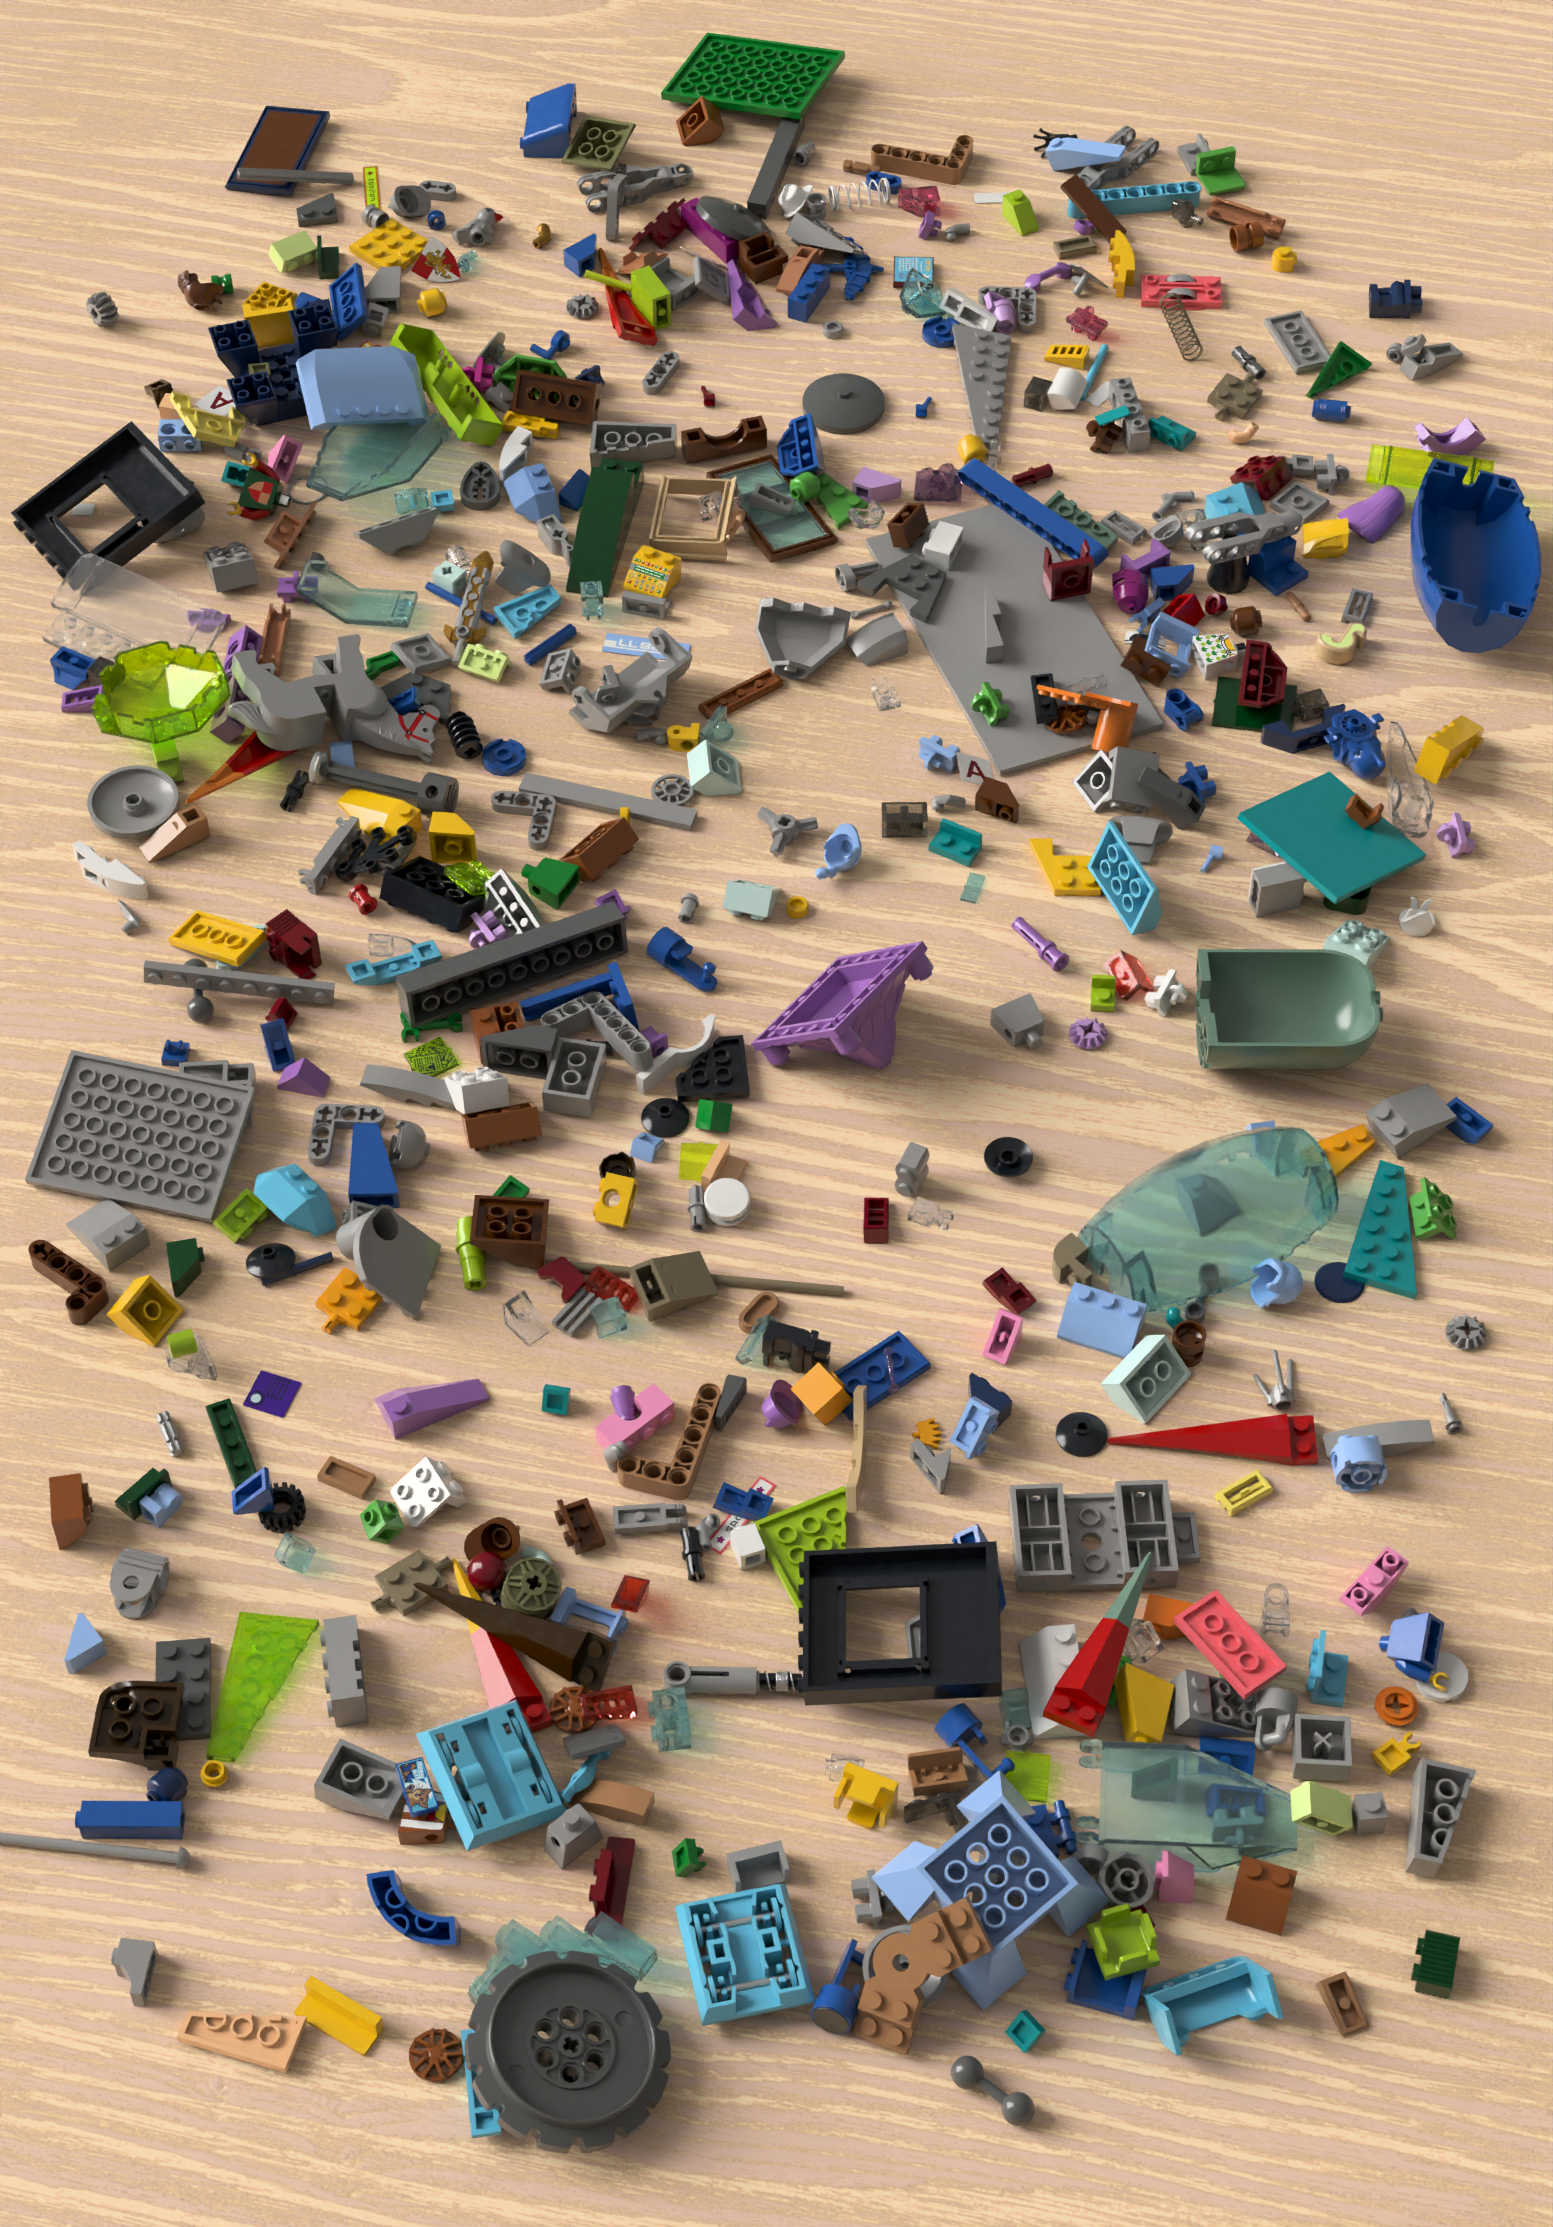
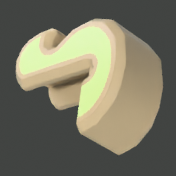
[1315,623,1367,665]

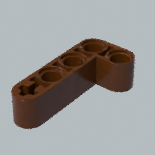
[28,1240,109,1326]

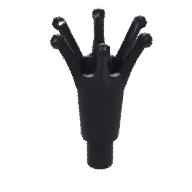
[1033,128,1078,158]

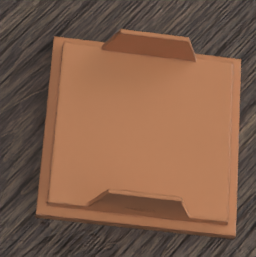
[616,250,668,274]

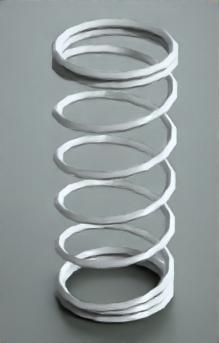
[828,178,891,212]

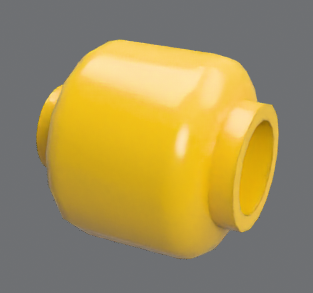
[417,288,448,317]
[957,434,988,464]

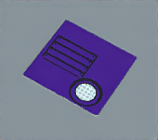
[243,1370,301,1418]

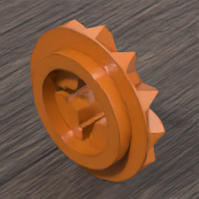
[1374,1686,1419,1728]

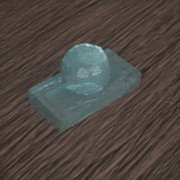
[699,705,734,744]

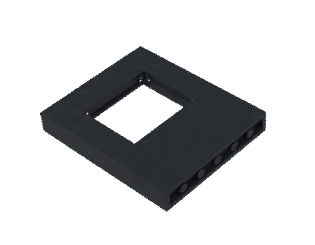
[11,421,205,596]
[798,1541,1003,1706]

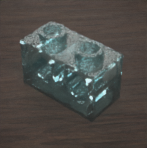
[647,1687,691,1752]

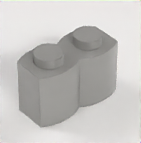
[895,1142,930,1198]

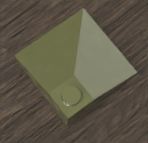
[561,116,636,171]

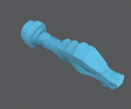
[559,1749,612,1803]

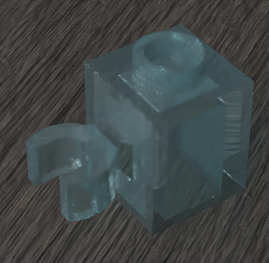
[580,581,604,620]

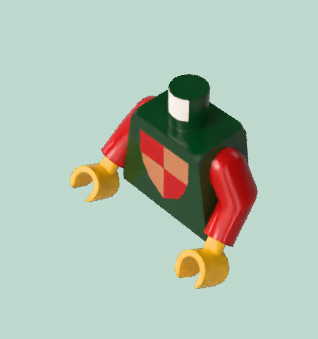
[226,453,291,521]

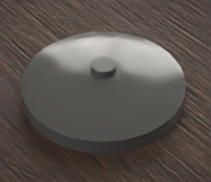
[696,195,771,241]
[802,373,885,435]

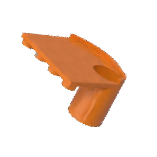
[1037,685,1138,753]

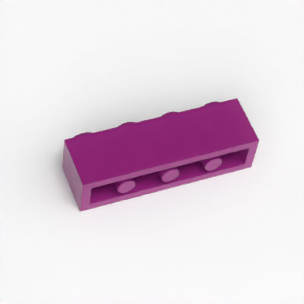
[681,197,739,265]

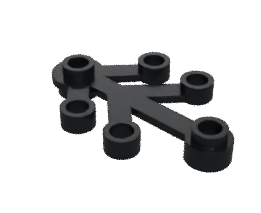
[336,825,417,882]

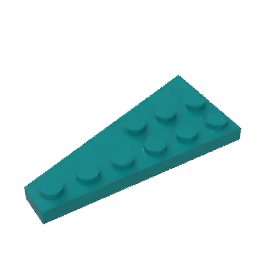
[1343,1160,1417,1300]

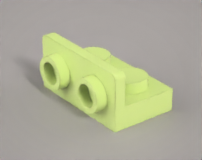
[458,644,512,683]

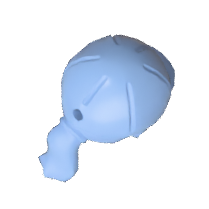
[815,823,862,880]

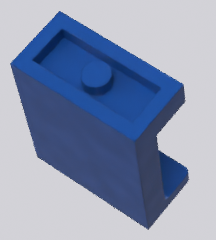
[1063,1939,1147,2021]

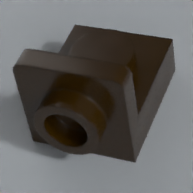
[144,379,173,409]

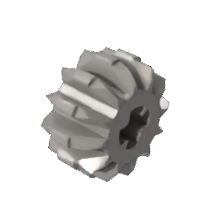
[86,292,119,328]

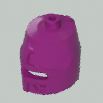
[1112,569,1148,614]

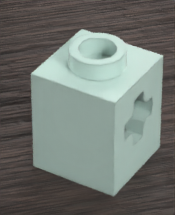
[432,560,467,596]

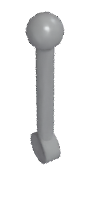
[850,600,892,620]

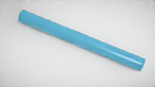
[1079,344,1109,401]

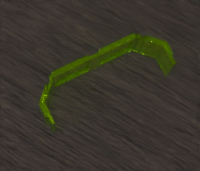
[1365,444,1495,489]

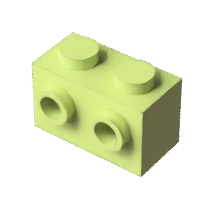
[269,230,317,273]
[1291,1781,1353,1836]

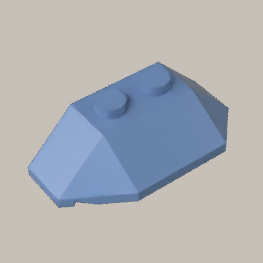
[503,463,562,525]

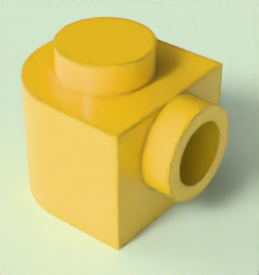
[1271,247,1297,273]

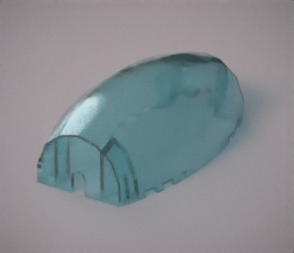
[1078,1125,1339,1312]

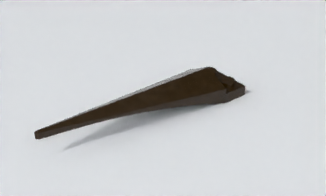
[413,1582,617,1692]

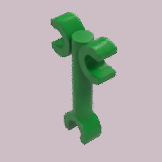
[400,1012,463,1043]

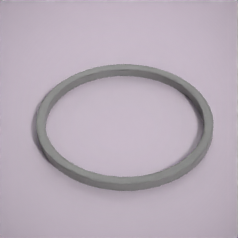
[287,476,328,505]

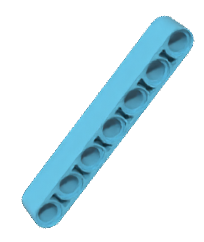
[1067,181,1201,219]

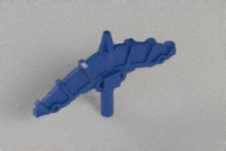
[820,237,884,301]

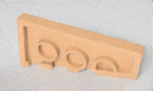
[177,2011,307,2073]

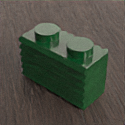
[1411,1929,1460,1999]

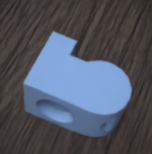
[139,1483,183,1528]

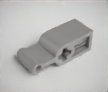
[537,514,573,567]

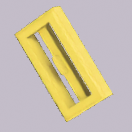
[1215,1469,1273,1517]

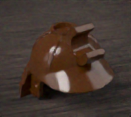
[177,270,224,312]

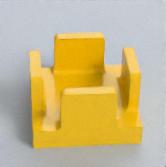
[833,1762,899,1830]

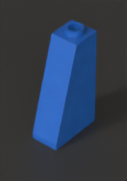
[348,1122,400,1208]

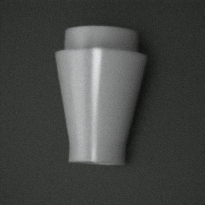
[792,142,816,166]

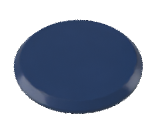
[1314,1262,1365,1303]

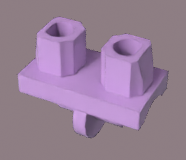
[1436,812,1476,858]
[468,910,510,948]

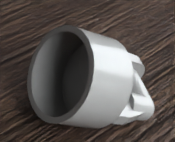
[1254,1688,1298,1752]

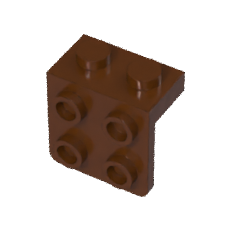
[1121,636,1171,687]

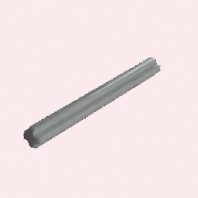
[237,168,354,184]

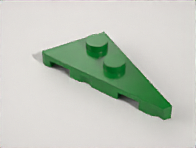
[1306,341,1372,399]

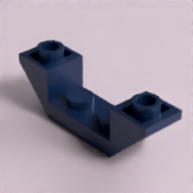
[1261,704,1346,754]

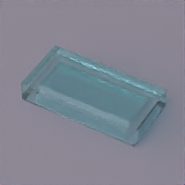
[735,1315,776,1365]

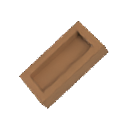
[317,1456,376,1500]

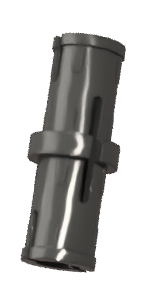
[1231,346,1266,380]

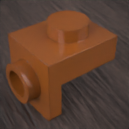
[1345,794,1384,829]

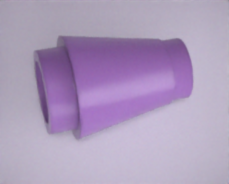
[610,1385,635,1421]

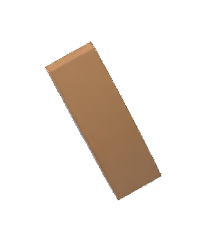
[568,1779,655,1826]

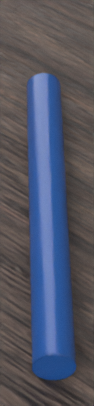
[425,582,497,625]

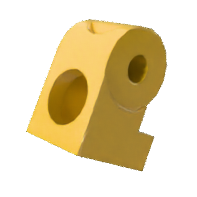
[667,723,701,752]

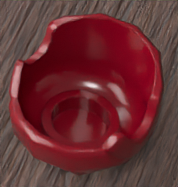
[467,1551,507,1592]

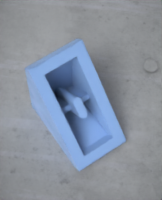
[64,1613,107,1674]

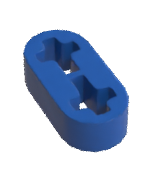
[866,171,902,194]

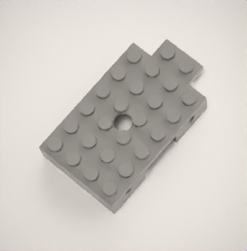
[1008,1480,1201,1593]

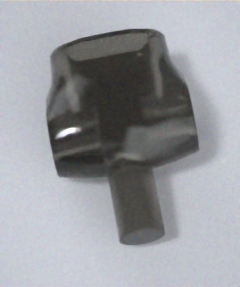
[1171,198,1204,228]

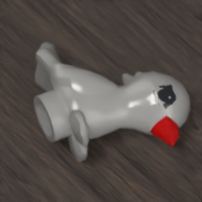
[452,208,503,246]

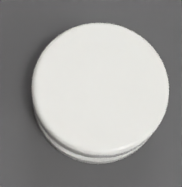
[704,1178,750,1227]

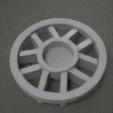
[651,774,694,806]

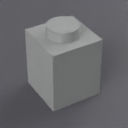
[1352,1792,1388,1835]

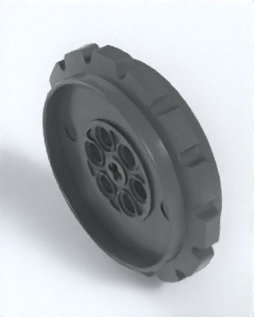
[465,1951,671,2154]

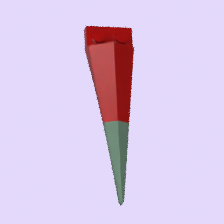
[1042,1552,1152,1738]

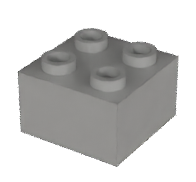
[1291,1714,1352,1782]

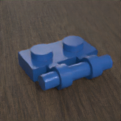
[1026,1800,1078,1859]

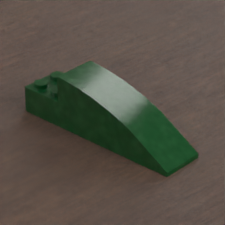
[566,458,644,597]

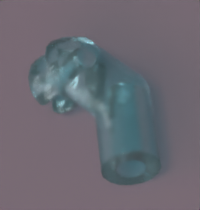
[458,249,477,273]

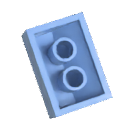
[1057,1282,1147,1359]

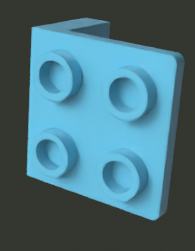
[1306,1630,1348,1708]

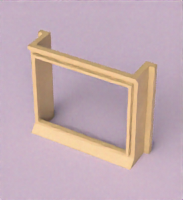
[649,475,740,561]

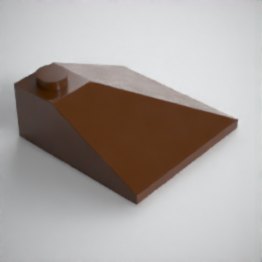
[470,1195,549,1268]

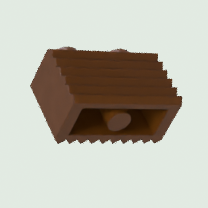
[887,502,930,549]

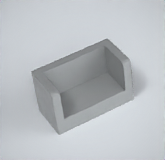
[727,1840,790,1892]

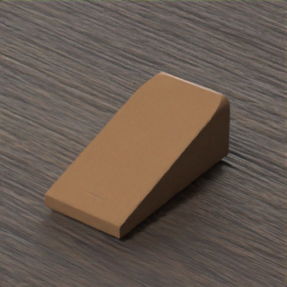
[1316,1971,1369,2037]

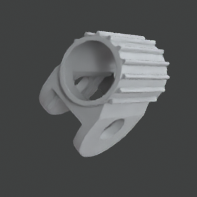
[110,1548,170,1620]

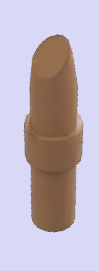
[1285,592,1311,622]

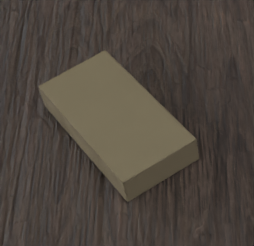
[1053,235,1097,260]

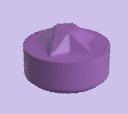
[1074,219,1094,235]

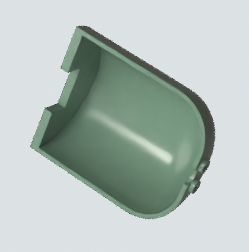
[1195,949,1383,1070]

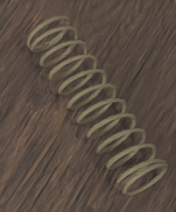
[1159,293,1203,361]

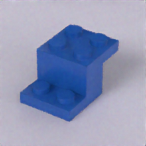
[1239,533,1308,596]

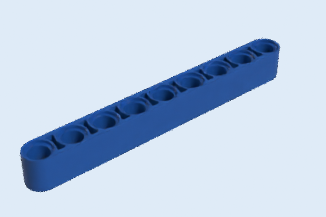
[957,458,1109,570]

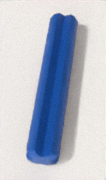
[524,624,577,666]

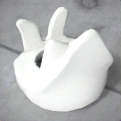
[1399,897,1435,937]

